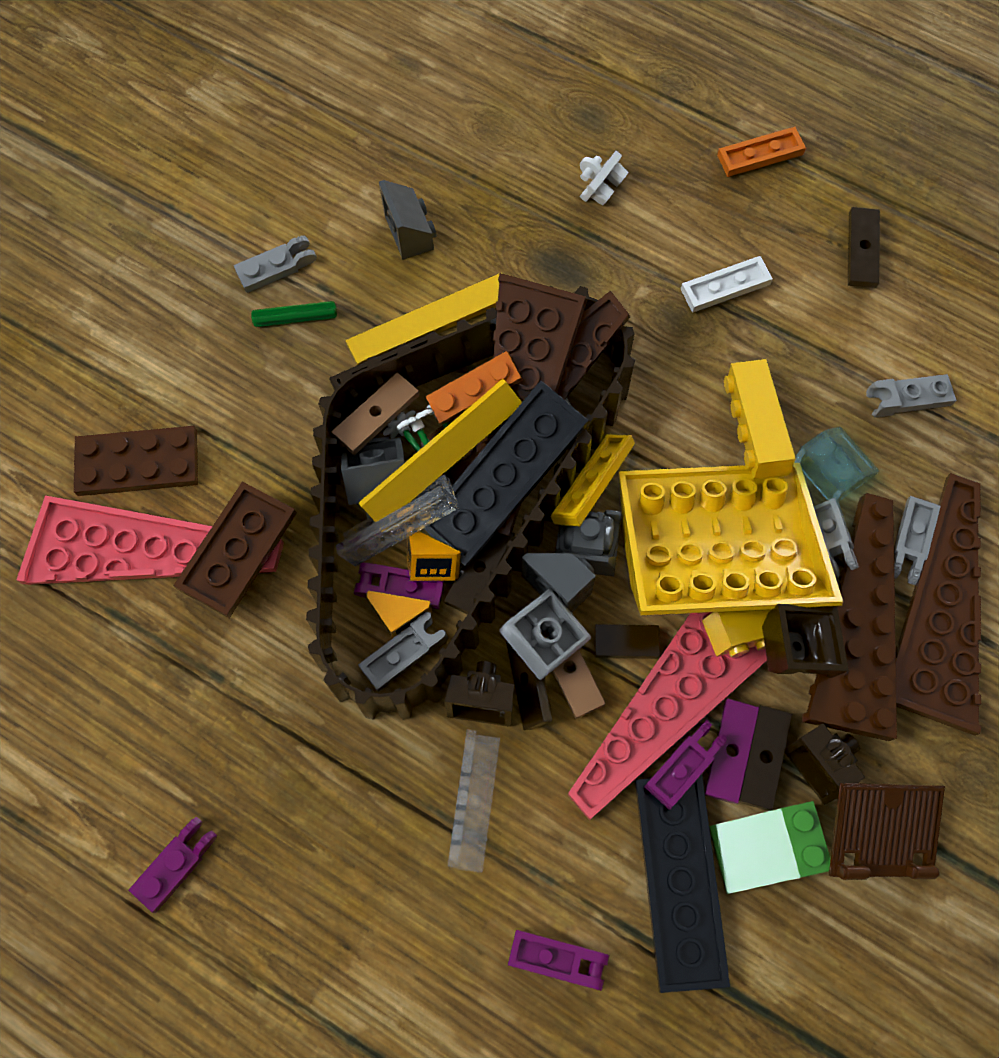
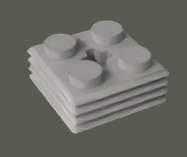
[500,589,591,680]

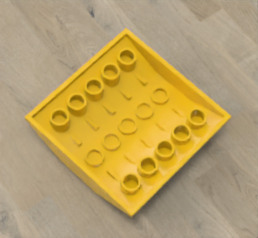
[618,463,843,616]

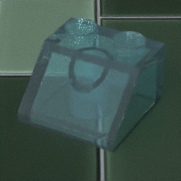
[795,426,880,502]

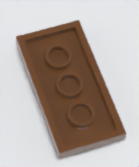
[74,426,198,496]
[173,481,297,619]

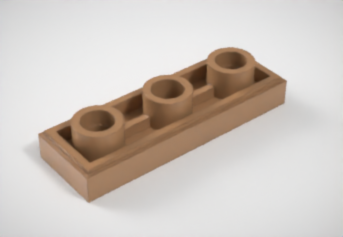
[331,372,419,455]
[541,630,605,719]

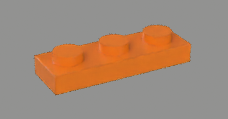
[717,127,806,177]
[425,351,523,425]

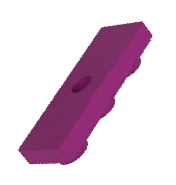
[705,699,759,804]

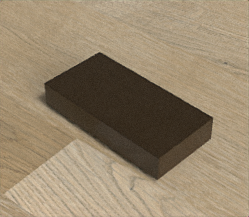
[595,624,660,659]

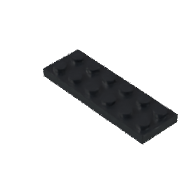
[420,381,590,566]
[635,774,730,993]

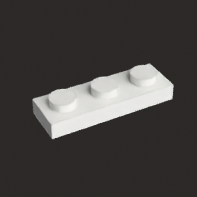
[681,256,773,313]

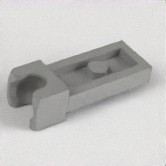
[866,374,957,417]
[358,612,448,692]

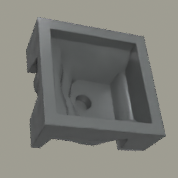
[555,510,621,577]

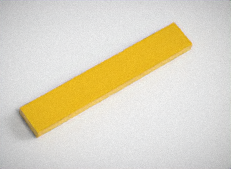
[345,273,500,365]
[359,379,522,527]

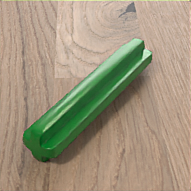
[251,301,337,327]

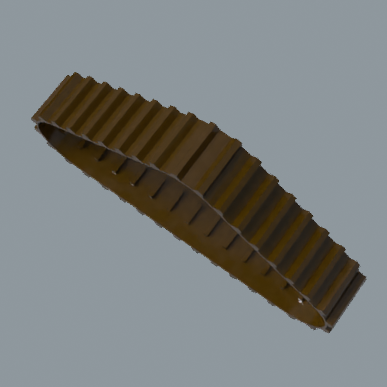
[306,286,635,720]

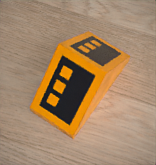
[407,528,461,581]
[366,591,432,638]

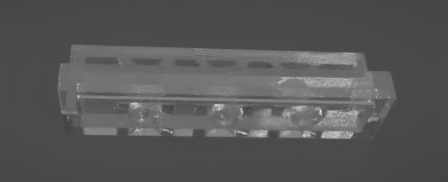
[336,475,459,567]
[448,729,500,873]

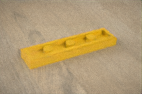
[550,434,635,526]

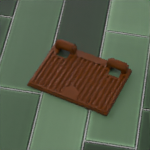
[829,783,945,880]

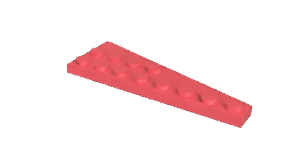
[16,495,284,585]
[568,612,767,821]

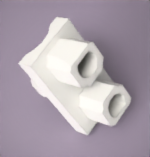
[580,151,629,206]

